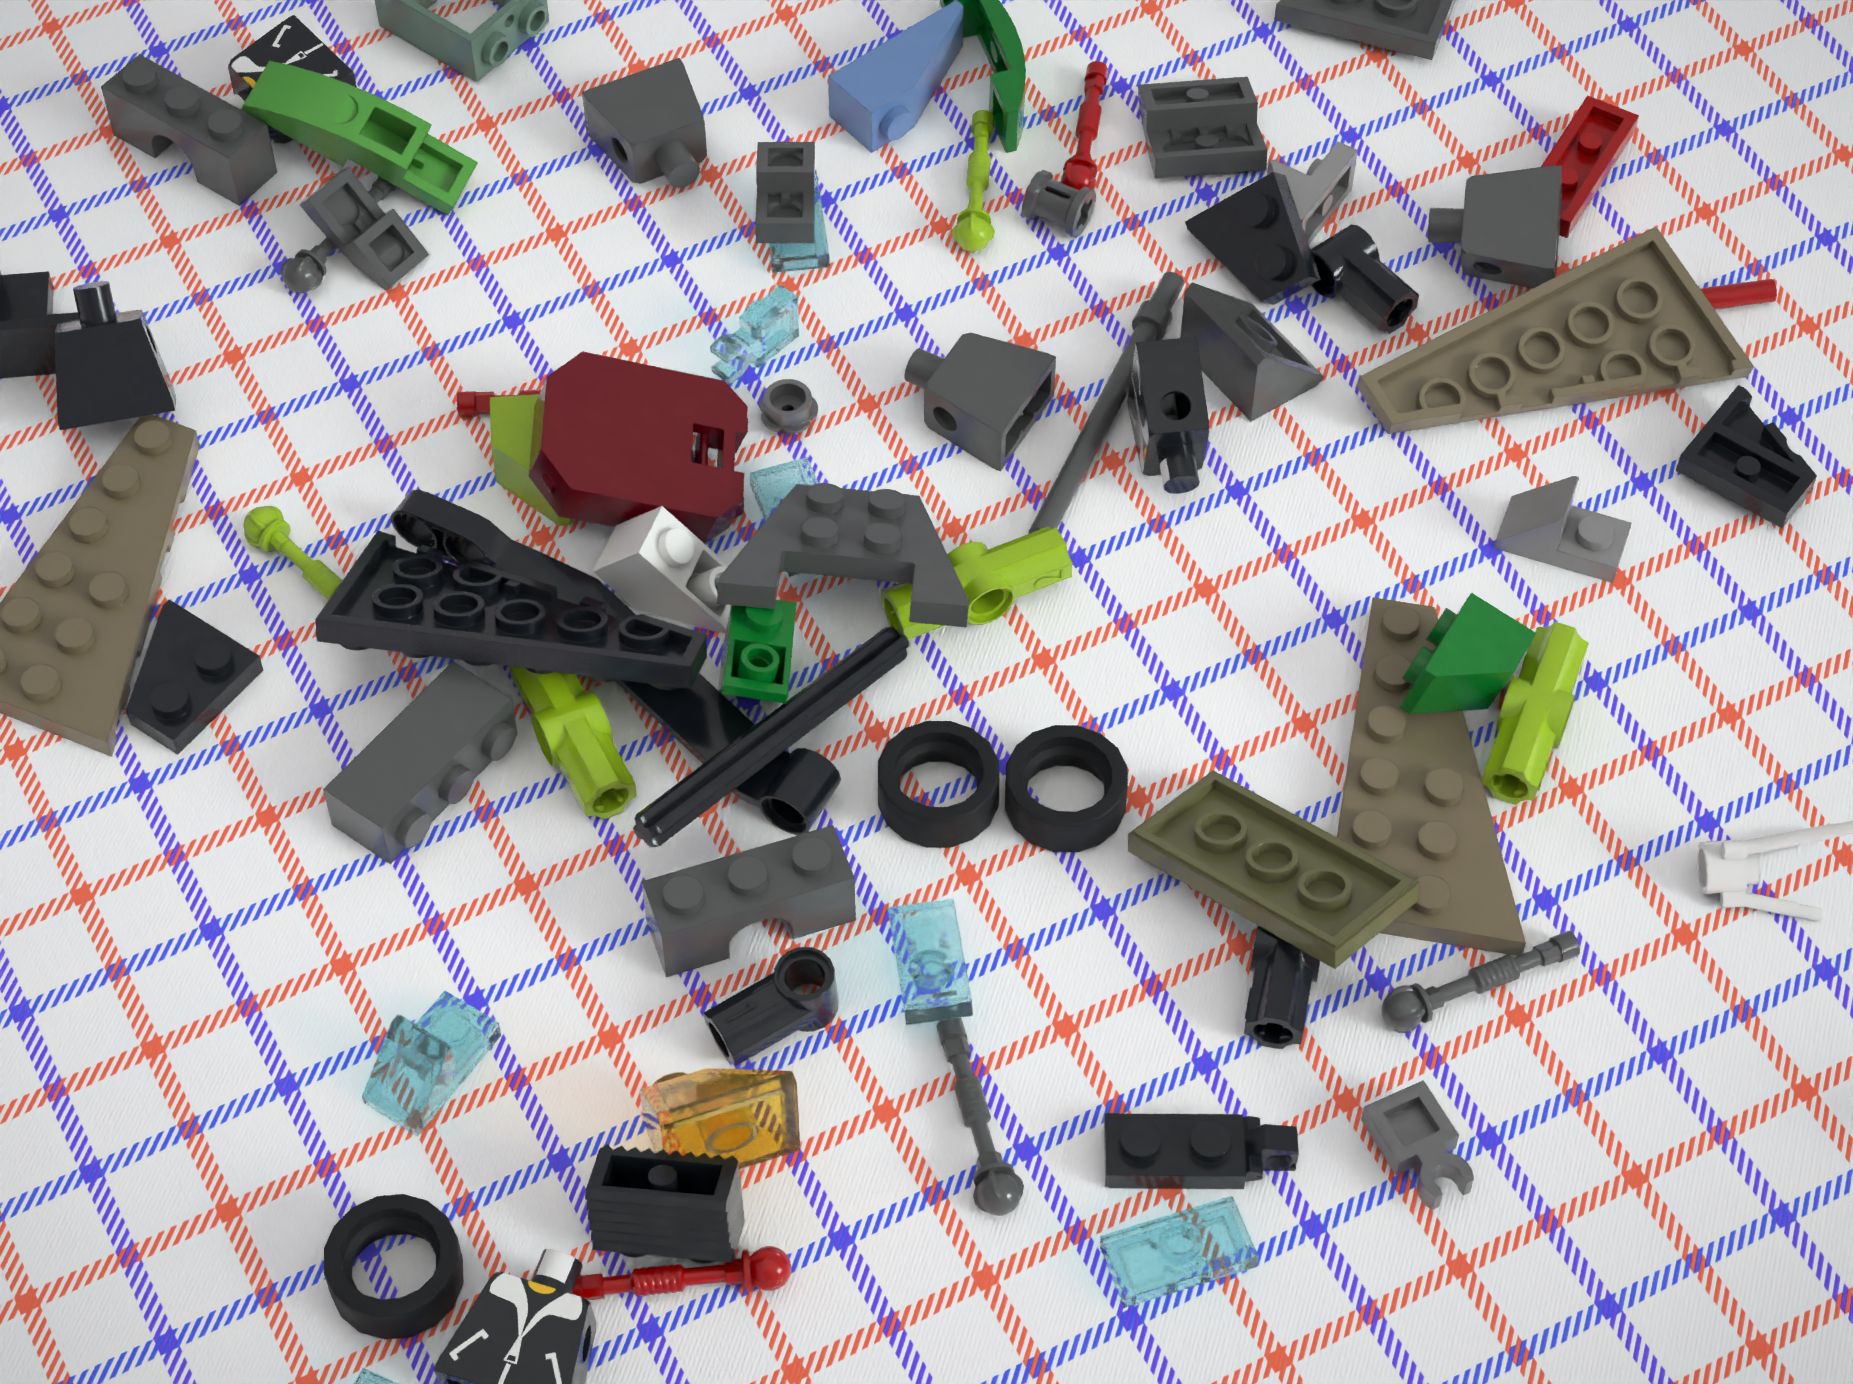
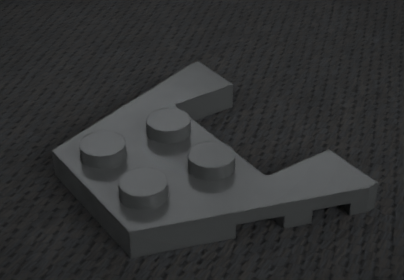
[717,483,969,627]

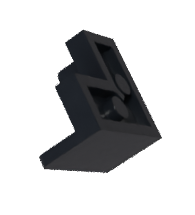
[0,270,79,379]

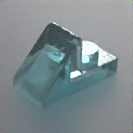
[362,991,501,1137]

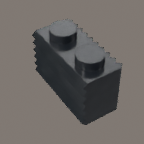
[585,1144,745,1264]

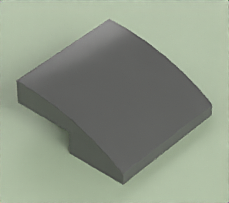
[1138,76,1267,178]

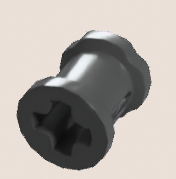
[1022,170,1096,238]

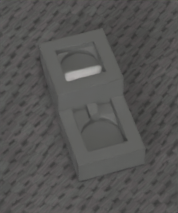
[755,142,815,243]
[299,167,429,290]

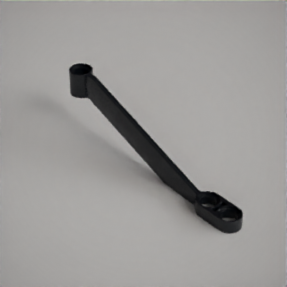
[391,490,841,835]

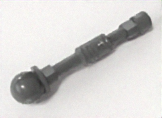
[281,176,398,293]
[1381,931,1580,1033]
[936,1016,1024,1216]

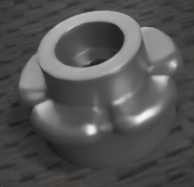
[759,379,818,434]

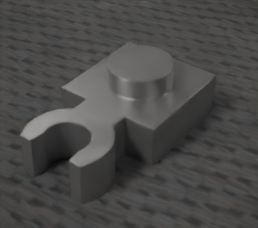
[1361,1080,1474,1210]

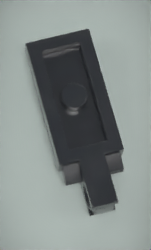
[1103,1113,1299,1189]

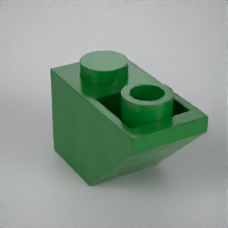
[1399,592,1536,714]
[718,600,797,704]

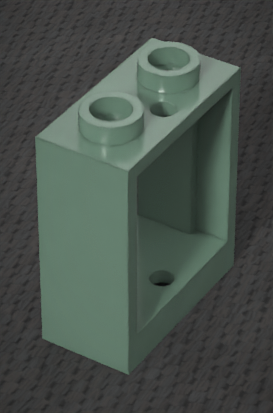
[375,0,549,82]

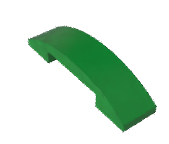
[940,0,1026,153]

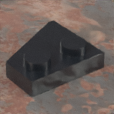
[1185,172,1321,305]
[1676,385,1817,528]
[126,599,263,755]

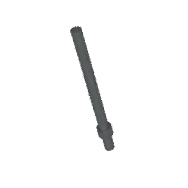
[1028,272,1184,534]

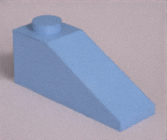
[828,0,963,153]

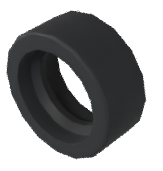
[878,721,1000,848]
[1005,725,1128,852]
[324,1194,464,1340]

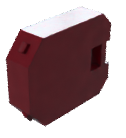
[529,351,748,544]

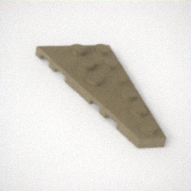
[1357,227,1754,434]
[0,414,200,757]
[1337,597,1526,956]

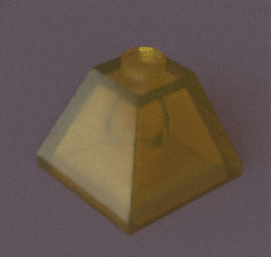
[639,1068,801,1170]

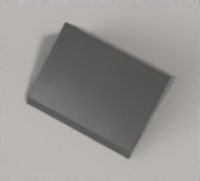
[1180,282,1324,422]

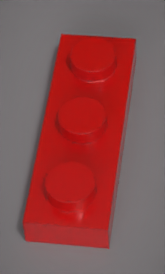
[1541,95,1639,238]

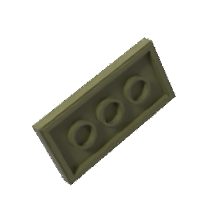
[1128,770,1420,969]

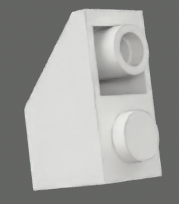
[593,506,731,633]

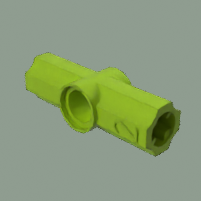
[881,526,1073,640]
[1482,622,1589,805]
[509,666,637,820]

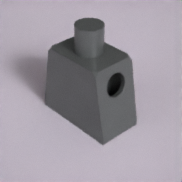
[582,58,707,188]
[1428,165,1562,288]
[904,332,1056,472]

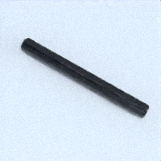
[633,627,910,848]

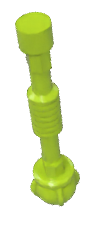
[952,110,995,253]
[243,506,343,600]

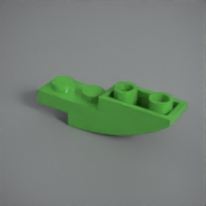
[241,61,478,216]

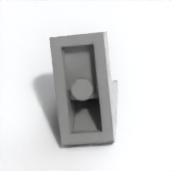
[1267,141,1358,244]
[1494,476,1632,583]

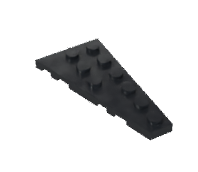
[315,531,707,690]

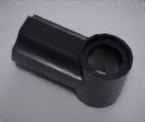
[1311,224,1419,334]
[1244,926,1320,1049]
[703,947,839,1067]

